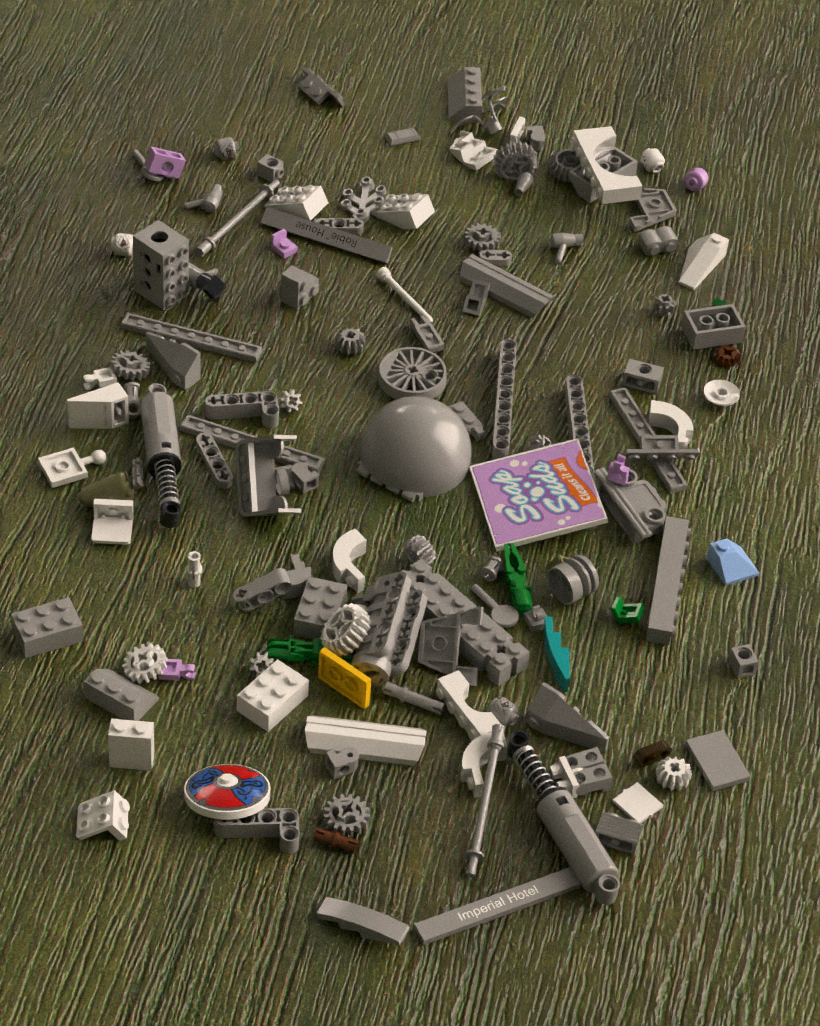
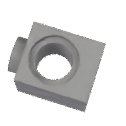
[257,154,284,182]
[728,644,759,679]

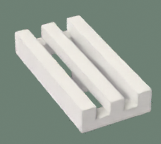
[509,116,525,144]

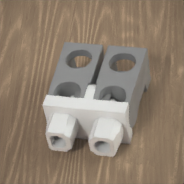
[549,747,613,798]

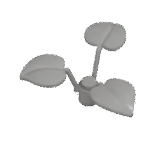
[450,86,507,135]

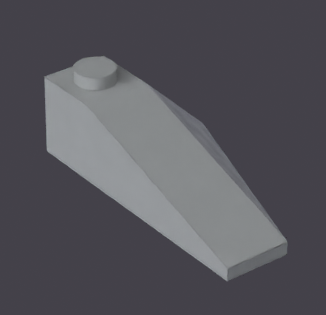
[525,682,609,753]

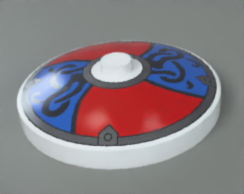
[184,764,270,820]

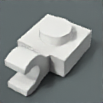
[83,367,117,390]

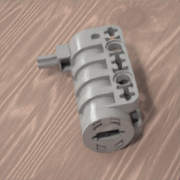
[351,572,428,687]

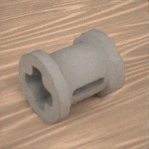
[480,556,504,582]

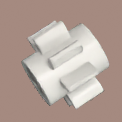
[278,389,303,412]
[250,652,274,677]

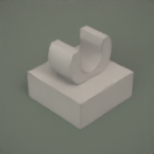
[524,605,547,632]

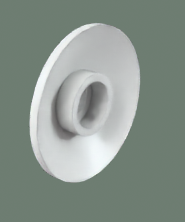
[704,380,740,406]

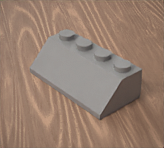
[447,67,482,122]
[568,147,638,203]

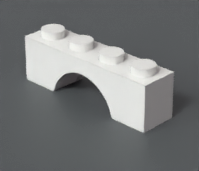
[436,670,502,741]

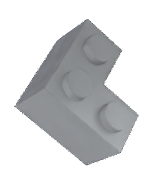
[280,265,319,310]

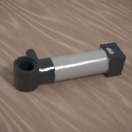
[189,262,227,300]

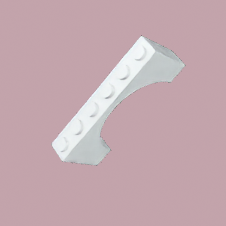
[571,126,642,204]

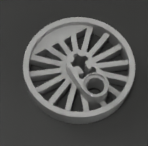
[378,347,447,399]

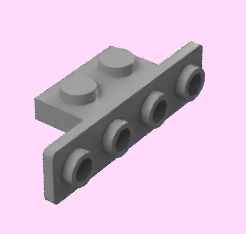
[298,65,345,107]
[623,435,700,461]

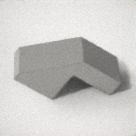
[462,279,491,316]

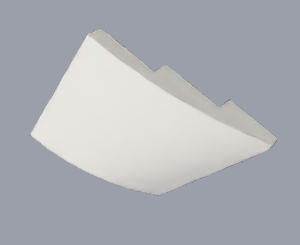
[449,130,498,171]

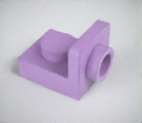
[271,229,298,259]

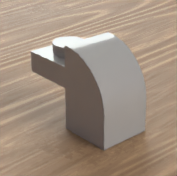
[283,554,311,599]

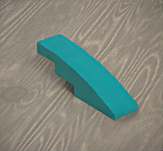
[543,616,570,692]

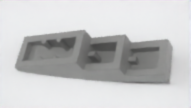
[317,897,409,945]

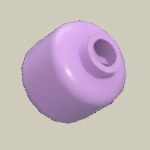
[684,167,708,191]

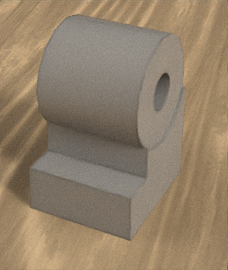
[525,126,545,151]
[292,463,319,494]
[325,748,359,779]

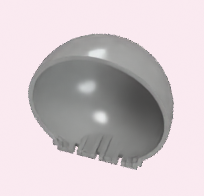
[356,396,472,502]

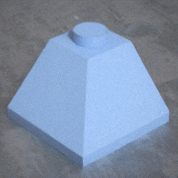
[707,538,759,586]

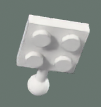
[38,448,106,488]

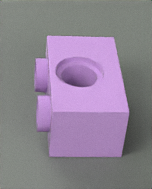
[144,147,186,179]

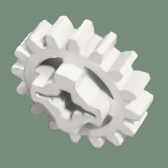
[122,643,168,684]

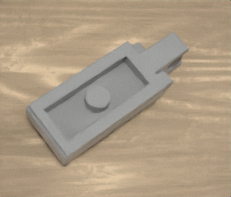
[448,401,485,442]

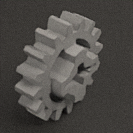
[464,223,501,253]
[110,350,150,381]
[323,794,370,837]

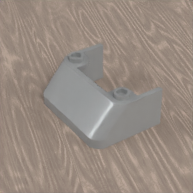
[235,435,301,517]

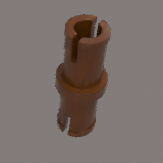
[313,827,359,853]

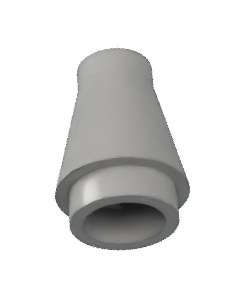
[514,172,533,196]

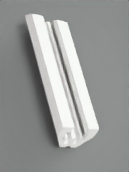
[305,715,427,766]

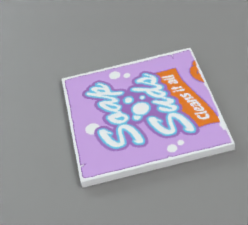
[469,438,608,552]

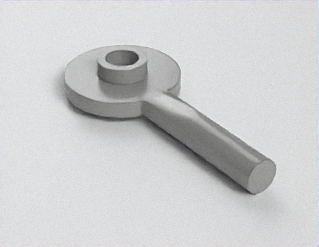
[132,150,164,181]
[471,584,519,628]

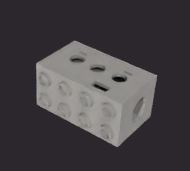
[133,220,189,310]

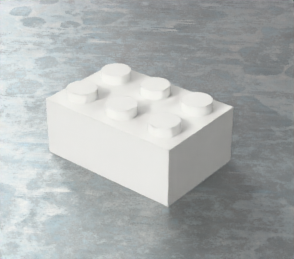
[237,659,309,732]

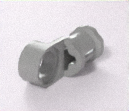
[123,382,141,419]

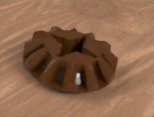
[713,345,742,367]

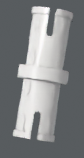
[187,551,202,588]

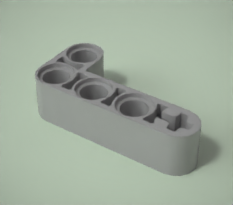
[205,391,279,429]
[214,808,300,854]

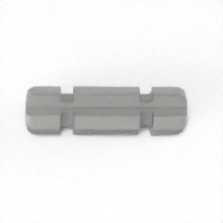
[132,458,143,490]

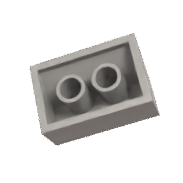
[84,669,159,721]

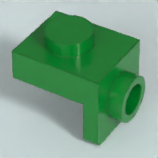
[611,596,644,623]

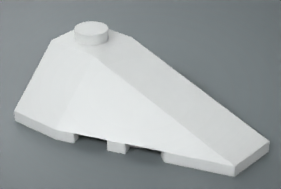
[679,233,729,291]

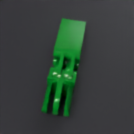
[502,543,533,617]
[267,636,352,665]

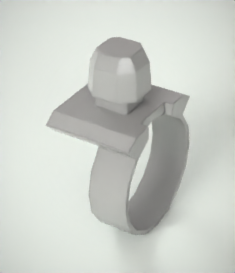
[275,465,295,496]

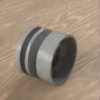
[547,554,599,605]

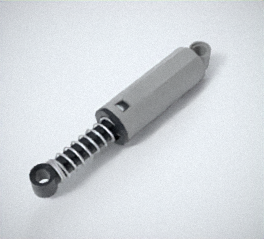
[140,383,182,528]
[507,730,620,905]

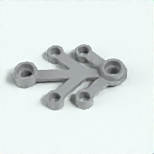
[341,177,387,223]

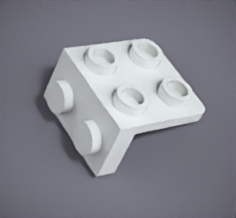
[91,499,134,545]
[76,790,130,841]

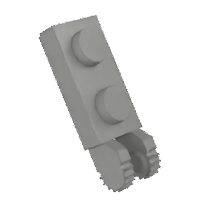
[409,316,445,352]

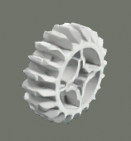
[320,603,371,657]

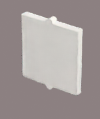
[612,782,663,824]

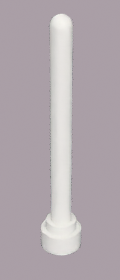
[376,267,433,323]

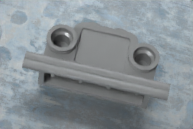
[594,467,667,544]

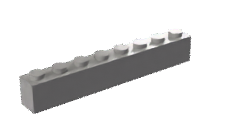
[646,516,692,645]

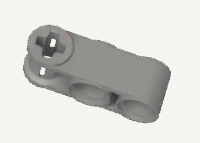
[233,568,292,612]

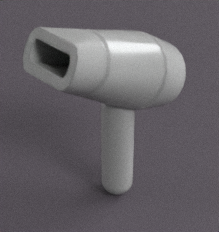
[184,184,223,213]
[550,233,584,264]

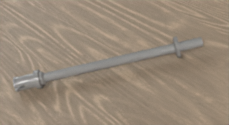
[195,179,280,257]
[465,724,506,877]

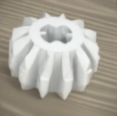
[655,756,692,792]

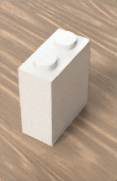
[108,719,154,771]

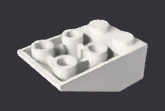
[264,185,328,221]
[371,193,435,229]
[67,383,129,429]

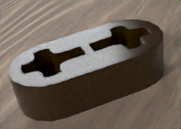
[633,740,672,767]

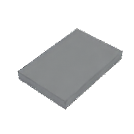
[685,730,751,791]

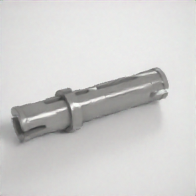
[383,681,445,715]

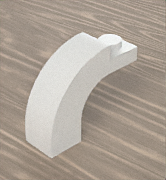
[648,400,693,449]
[332,528,367,593]
[460,732,508,798]

